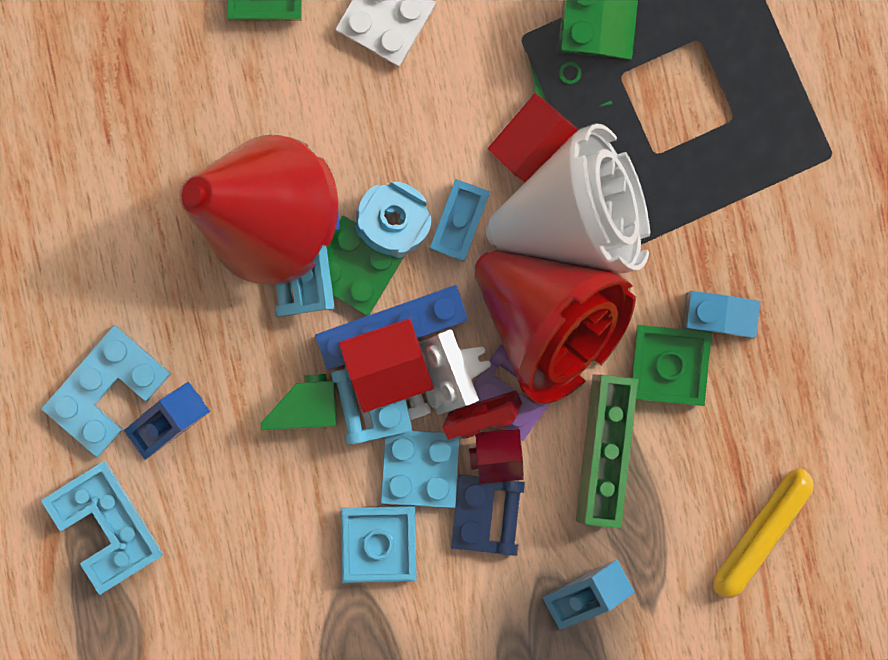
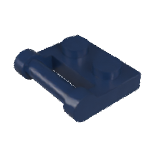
[451,474,525,556]

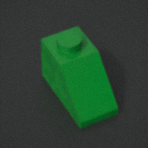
[261,374,337,430]

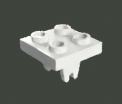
[419,330,491,415]

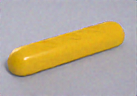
[713,468,814,598]

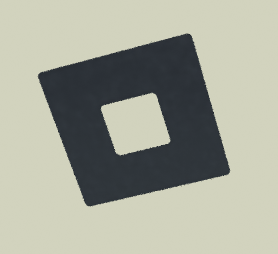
[521,0,832,245]

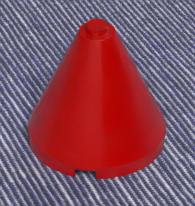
[180,135,338,285]
[475,250,636,404]

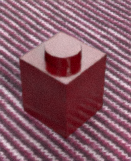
[469,429,524,484]

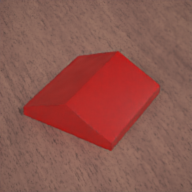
[487,92,579,183]
[339,318,434,413]

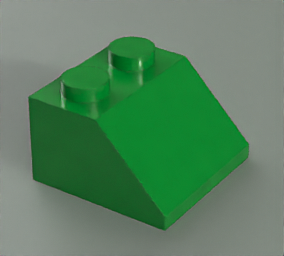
[558,0,638,60]

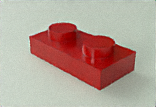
[442,390,522,440]

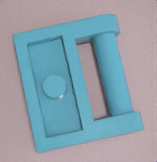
[275,246,335,317]
[331,369,412,445]

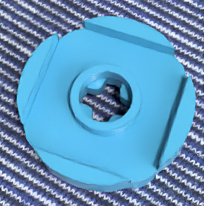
[355,182,431,258]

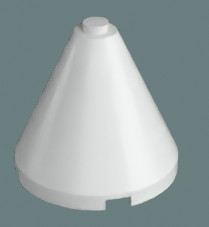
[486,124,650,274]

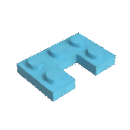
[42,325,172,457]
[41,461,164,595]

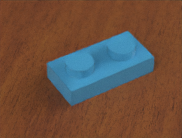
[430,179,490,262]

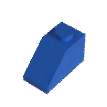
[123,381,210,460]

